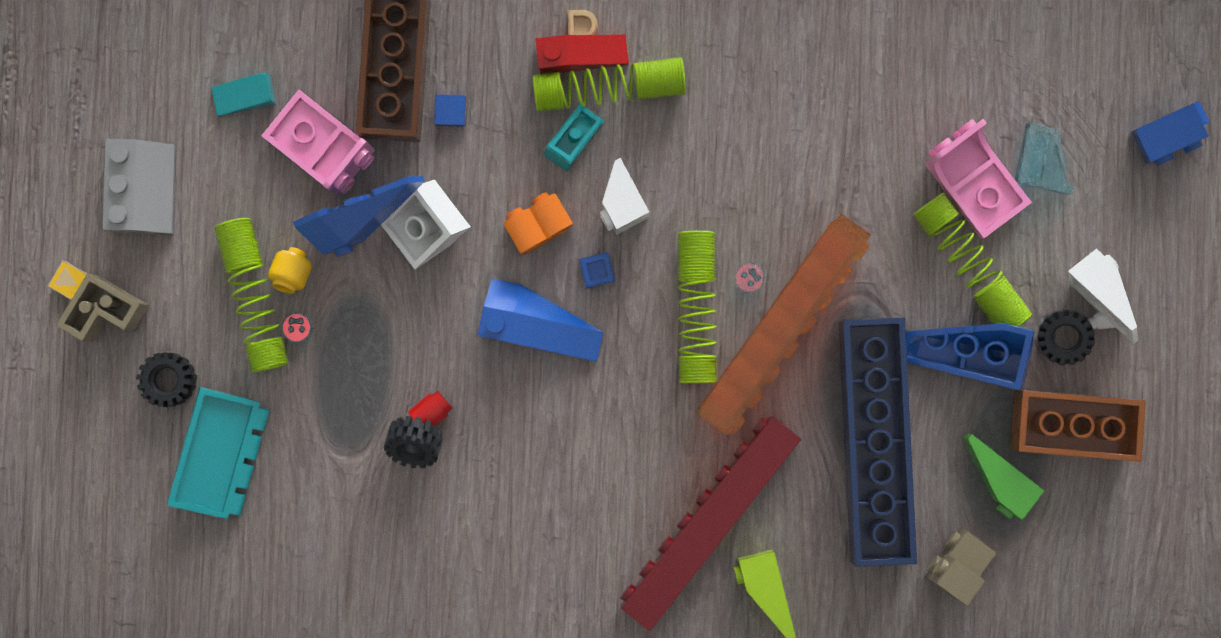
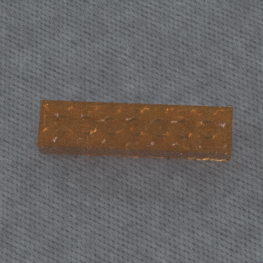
[694,213,871,436]

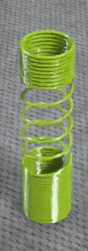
[532,57,686,113]
[912,193,1032,327]
[214,218,289,373]
[677,231,717,384]

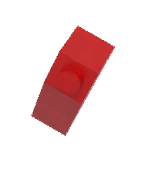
[535,34,629,74]

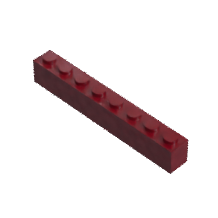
[620,416,802,632]

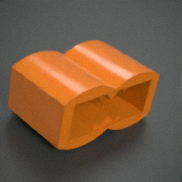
[503,192,573,256]

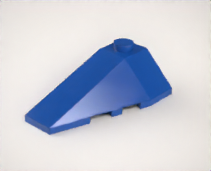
[293,176,425,257]
[477,278,603,362]
[906,323,1034,390]

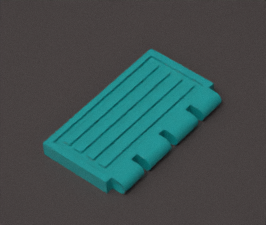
[166,386,270,519]

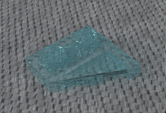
[1015,123,1073,195]

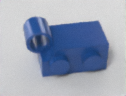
[1132,101,1210,166]

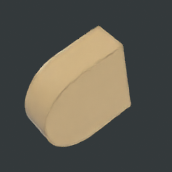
[568,10,598,35]

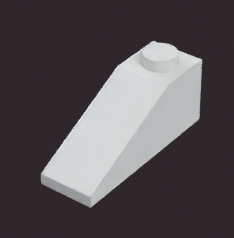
[1068,249,1138,344]

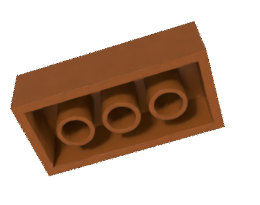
[1010,390,1146,462]

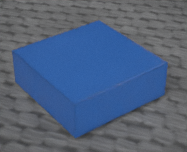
[434,94,466,127]
[579,252,615,289]

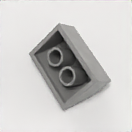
[103,139,176,234]

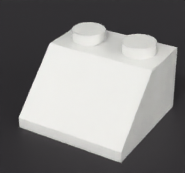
[600,158,649,235]
[381,180,470,269]

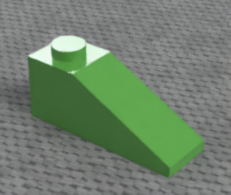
[962,433,1044,520]

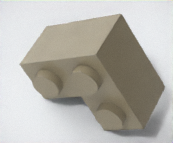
[56,273,150,342]
[925,528,996,606]

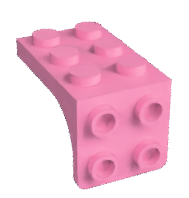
[261,90,375,196]
[923,119,1032,240]

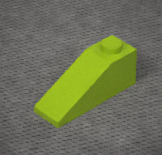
[733,549,796,638]

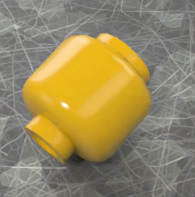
[268,247,312,294]

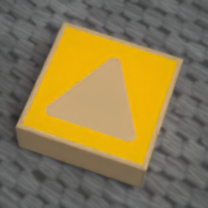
[48,260,87,300]

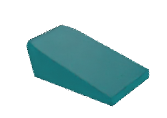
[211,72,276,117]
[544,104,604,171]

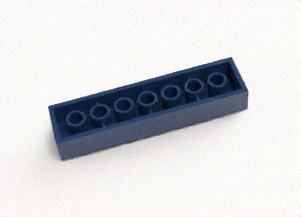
[838,317,917,567]

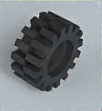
[1038,309,1095,366]
[136,352,197,407]
[384,416,443,468]

